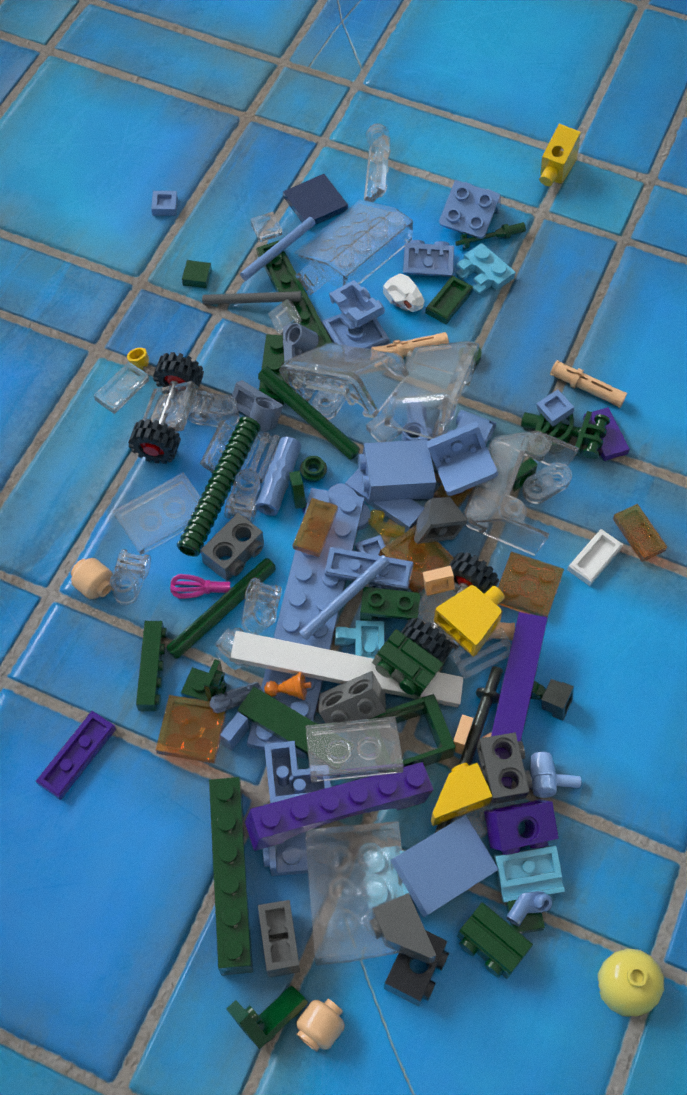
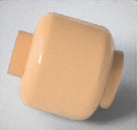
[71,558,113,599]
[296,999,345,1052]

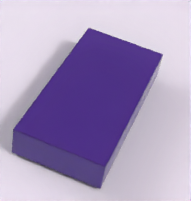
[583,407,630,461]

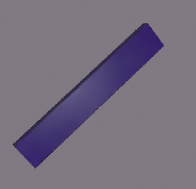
[491,612,548,789]

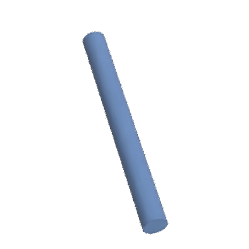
[240,217,316,281]
[299,555,390,640]

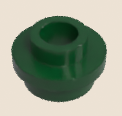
[300,456,327,482]

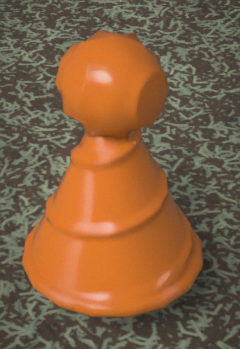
[264,671,312,700]

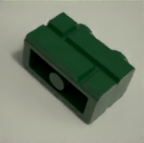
[372,629,444,697]
[457,902,533,979]

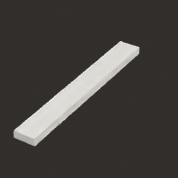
[230,631,463,708]

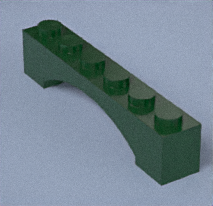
[209,777,253,976]

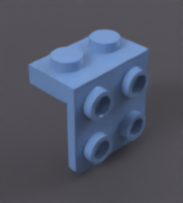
[439,180,501,239]
[426,421,498,496]

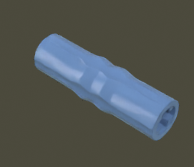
[256,437,301,516]

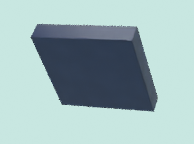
[283,174,348,225]

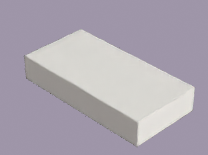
[567,529,623,586]

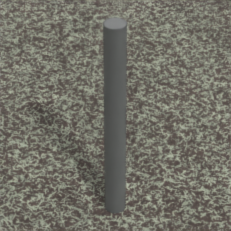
[202,291,302,305]

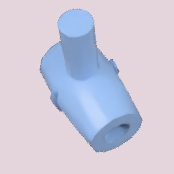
[530,752,581,798]

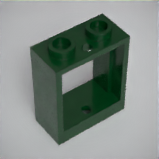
[363,694,456,772]

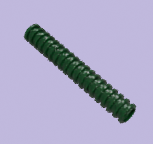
[177,417,261,557]

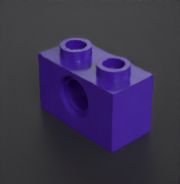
[484,799,559,855]

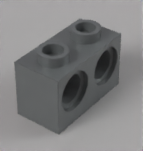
[200,513,264,581]
[319,671,386,734]
[477,732,532,805]
[258,900,300,978]

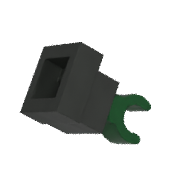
[531,679,574,720]

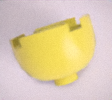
[598,949,664,1017]

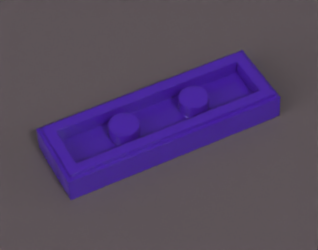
[36,711,116,800]

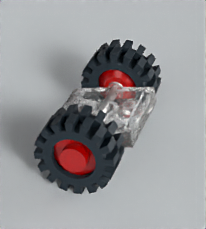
[128,352,204,464]
[401,552,499,663]

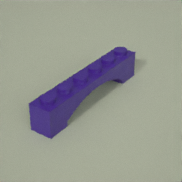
[245,762,434,851]

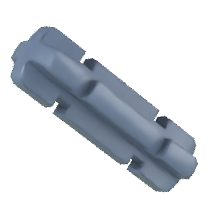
[210,682,262,713]

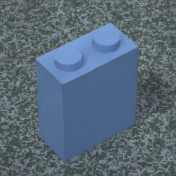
[358,440,436,503]

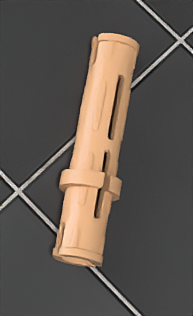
[371,332,449,363]
[550,360,627,408]

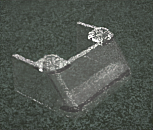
[463,431,579,556]

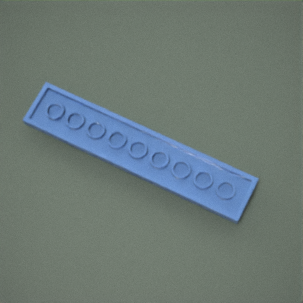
[247,488,364,759]

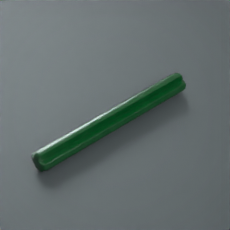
[258,367,360,460]
[166,558,276,659]

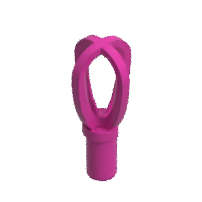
[170,574,230,598]

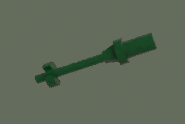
[455,222,526,249]

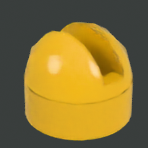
[127,348,149,370]

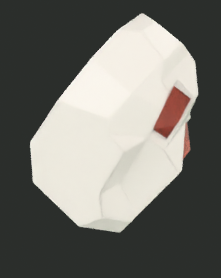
[383,273,424,312]

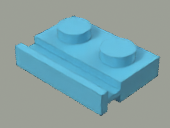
[494,845,565,902]

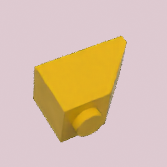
[431,763,492,826]

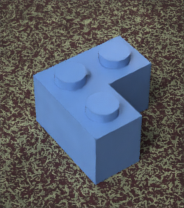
[264,741,331,803]

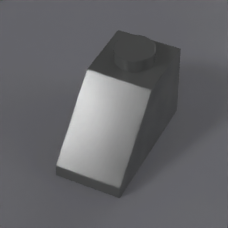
[414,497,468,544]
[369,893,436,964]

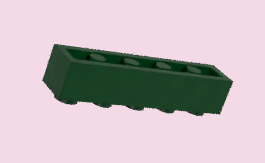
[136,621,167,711]

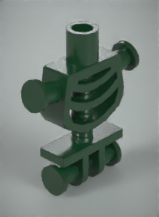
[521,411,610,459]

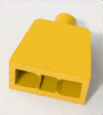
[539,123,581,186]
[434,585,505,657]

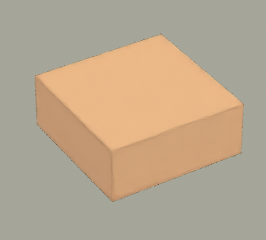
[423,566,455,596]
[453,714,474,754]

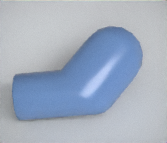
[506,891,552,927]

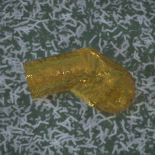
[368,509,405,540]

